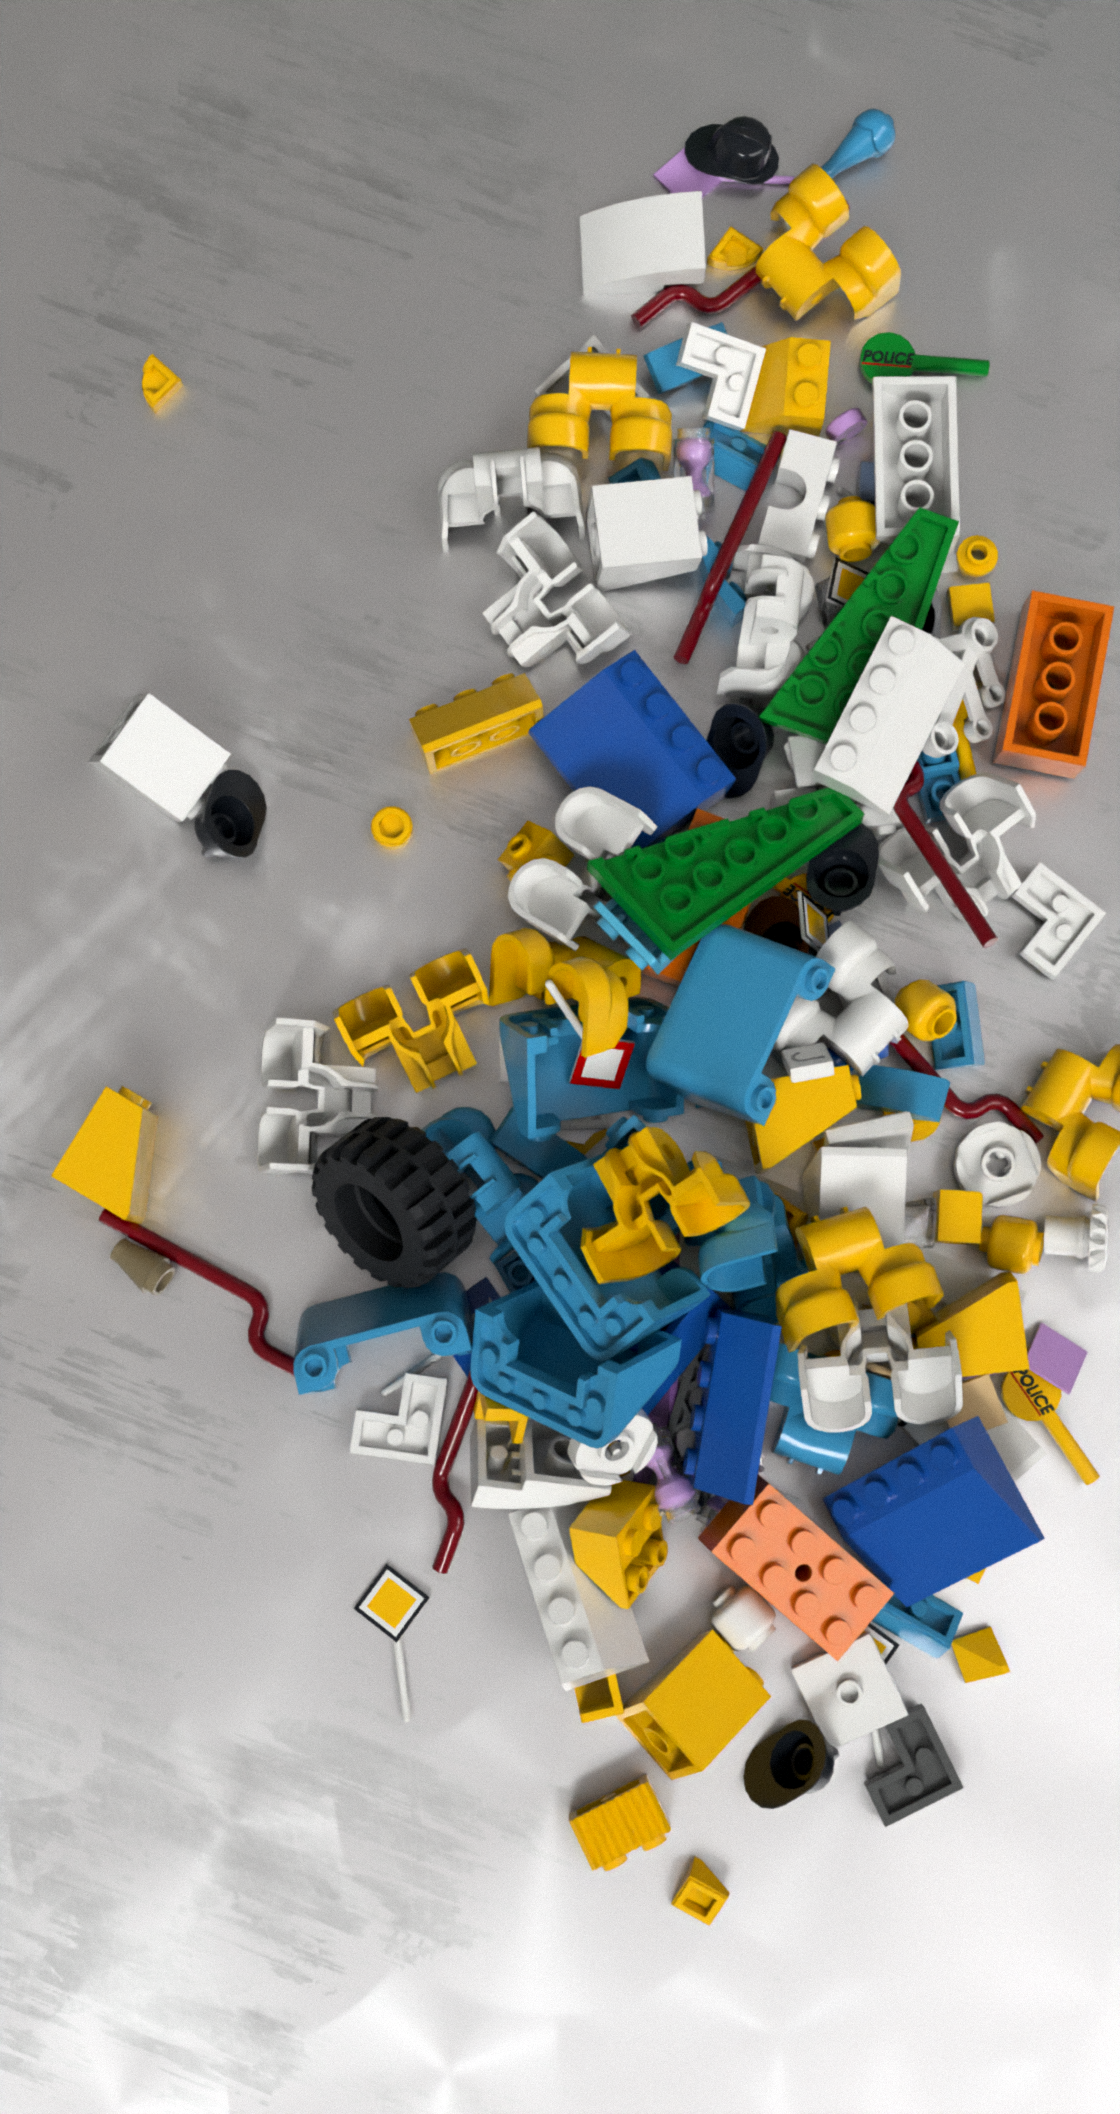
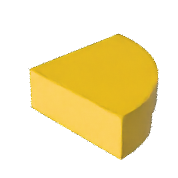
[707,226,763,271]
[142,354,183,414]

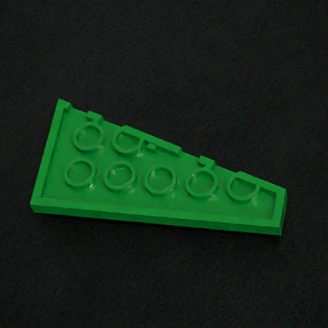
[759,507,959,745]
[587,787,865,961]

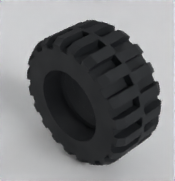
[311,1117,477,1288]

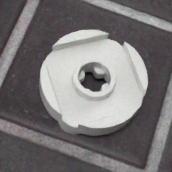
[953,1122,1041,1208]
[567,1409,658,1485]

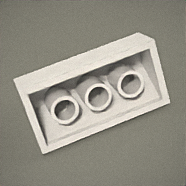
[872,376,960,553]
[812,616,965,816]
[507,1501,649,1691]

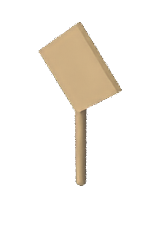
[866,1362,1008,1430]

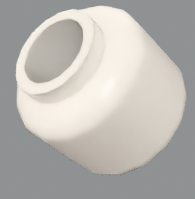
[711,1585,776,1652]

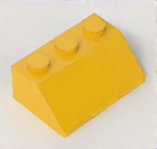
[409,673,544,774]

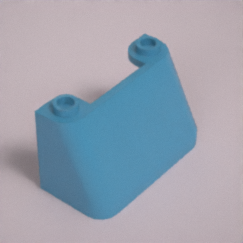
[646,924,836,1126]
[499,997,684,1142]
[504,1153,711,1361]
[293,1272,474,1395]
[470,1281,682,1449]

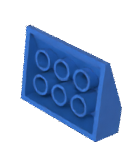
[528,650,736,849]
[822,1416,1045,1607]

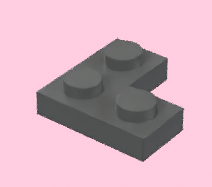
[864,1704,964,1827]

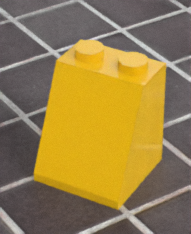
[745,1065,861,1174]
[51,1086,159,1224]
[912,1271,1030,1377]
[615,1629,771,1780]

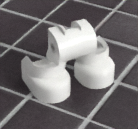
[437,447,585,552]
[482,511,632,667]
[717,544,815,701]
[878,772,1037,923]
[508,786,658,952]
[770,920,909,1076]
[257,1018,378,1174]
[797,1300,963,1432]

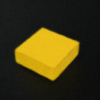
[947,582,995,631]

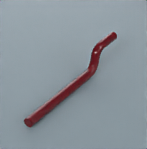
[631,201,850,328]
[673,431,787,665]
[893,761,998,948]
[889,1034,1044,1144]
[98,1208,295,1377]
[432,1371,478,1574]

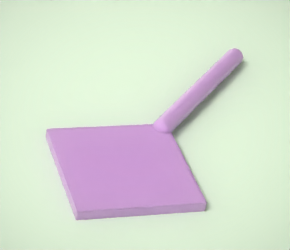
[653,147,795,199]
[962,1323,1087,1394]

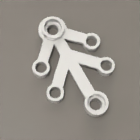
[922,617,1006,758]

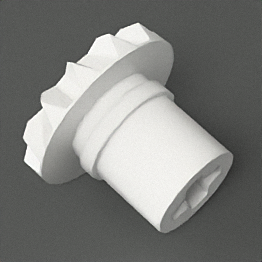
[1044,1204,1109,1272]

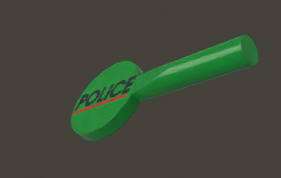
[859,332,990,384]

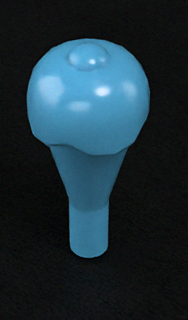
[821,108,896,179]

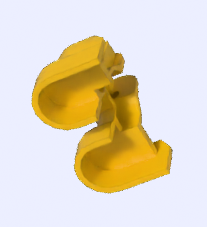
[755,163,901,321]
[527,347,672,471]
[489,928,641,1058]
[332,948,490,1093]
[1021,1044,1120,1202]
[580,1127,750,1284]
[775,1206,944,1353]

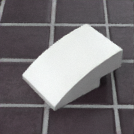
[580,191,706,296]
[470,1417,612,1509]

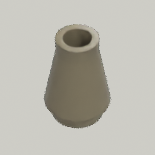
[110,1238,176,1296]

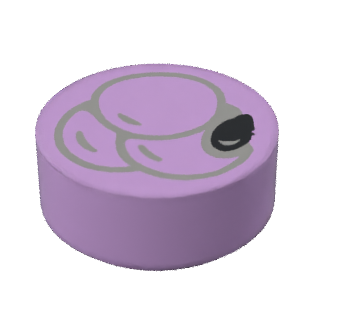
[825,408,868,446]

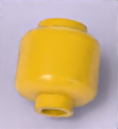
[825,496,880,562]
[894,979,957,1041]
[979,1215,1044,1274]

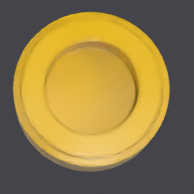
[371,806,413,850]

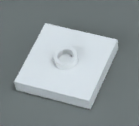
[823,1111,914,1158]
[791,1631,909,1748]

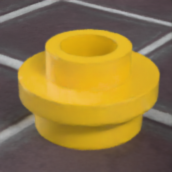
[956,535,998,577]

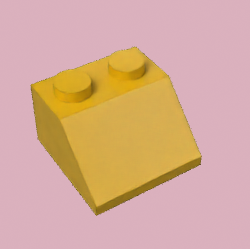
[740,337,831,437]

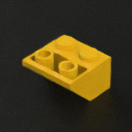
[569,1480,668,1609]

